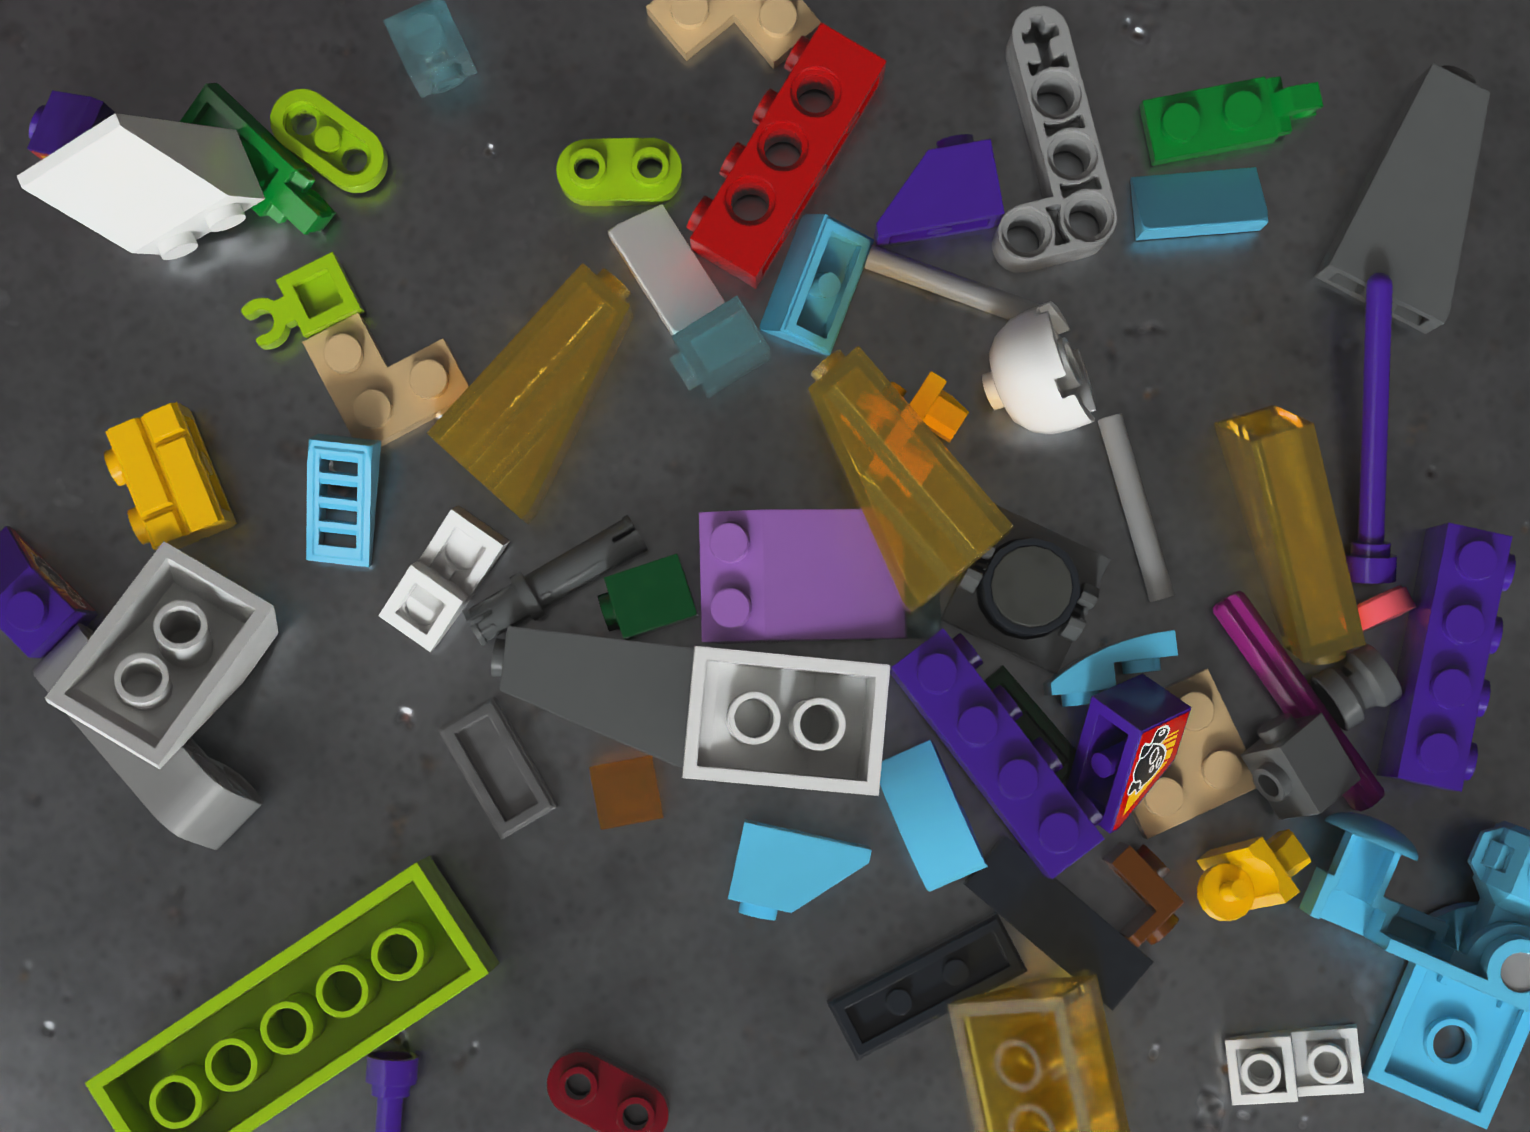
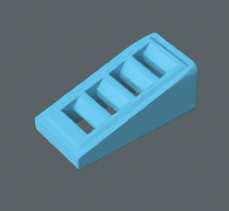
[306,434,381,567]

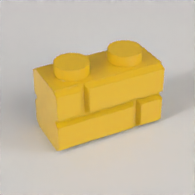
[104,402,237,550]

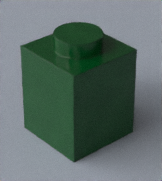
[597,553,699,640]

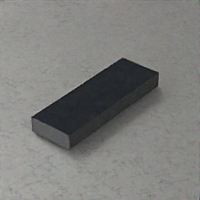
[963,835,1154,1011]
[827,912,1027,1061]

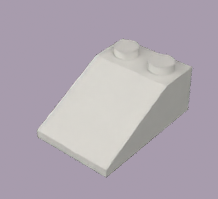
[17,113,265,260]
[45,541,279,769]
[682,646,890,796]

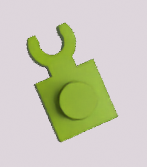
[241,252,365,350]

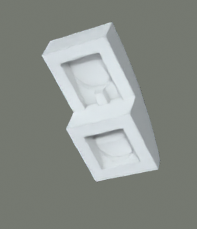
[378,505,510,652]

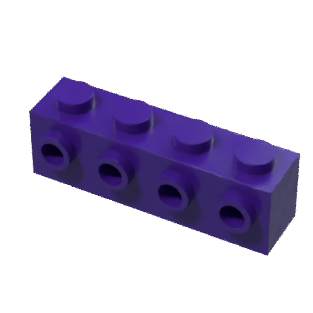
[1376,523,1516,792]
[890,628,1105,879]

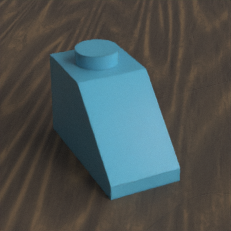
[728,819,872,920]

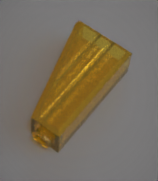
[427,263,634,524]
[808,346,1014,616]
[1214,405,1366,665]

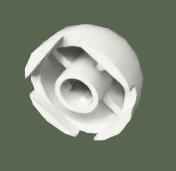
[982,301,1096,434]

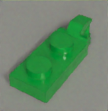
[1139,76,1323,166]
[180,83,336,235]

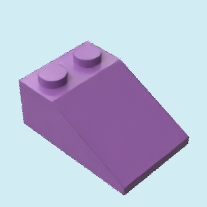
[699,509,907,644]

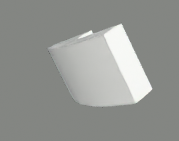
[1225,1024,1364,1105]

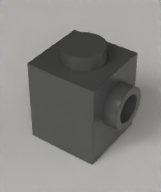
[1241,713,1361,820]

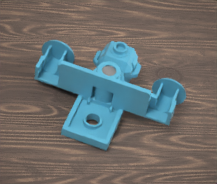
[1299,812,1530,1130]

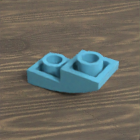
[1043,630,1178,707]
[880,740,988,892]

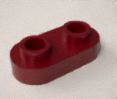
[547,1048,670,1132]

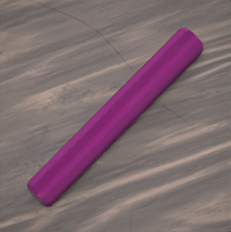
[1213,591,1385,812]

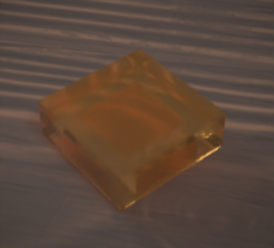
[589,755,665,830]

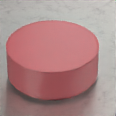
[1347,585,1416,635]

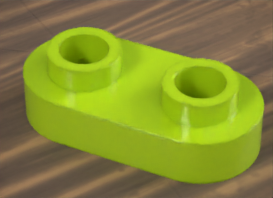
[270,89,388,193]
[556,138,683,206]

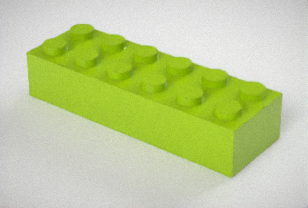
[85,856,500,1132]

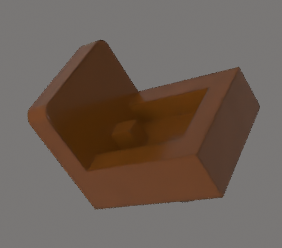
[1102,842,1185,947]

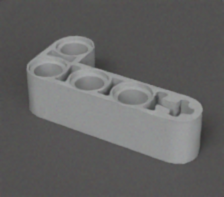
[992,6,1117,273]
[32,623,263,850]

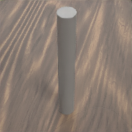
[864,244,1041,320]
[1098,413,1175,602]

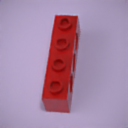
[687,22,887,289]

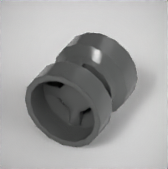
[1310,644,1402,731]

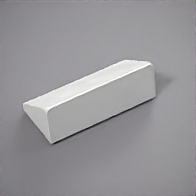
[607,204,729,343]

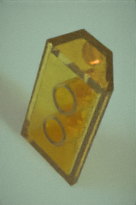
[948,975,1130,1132]

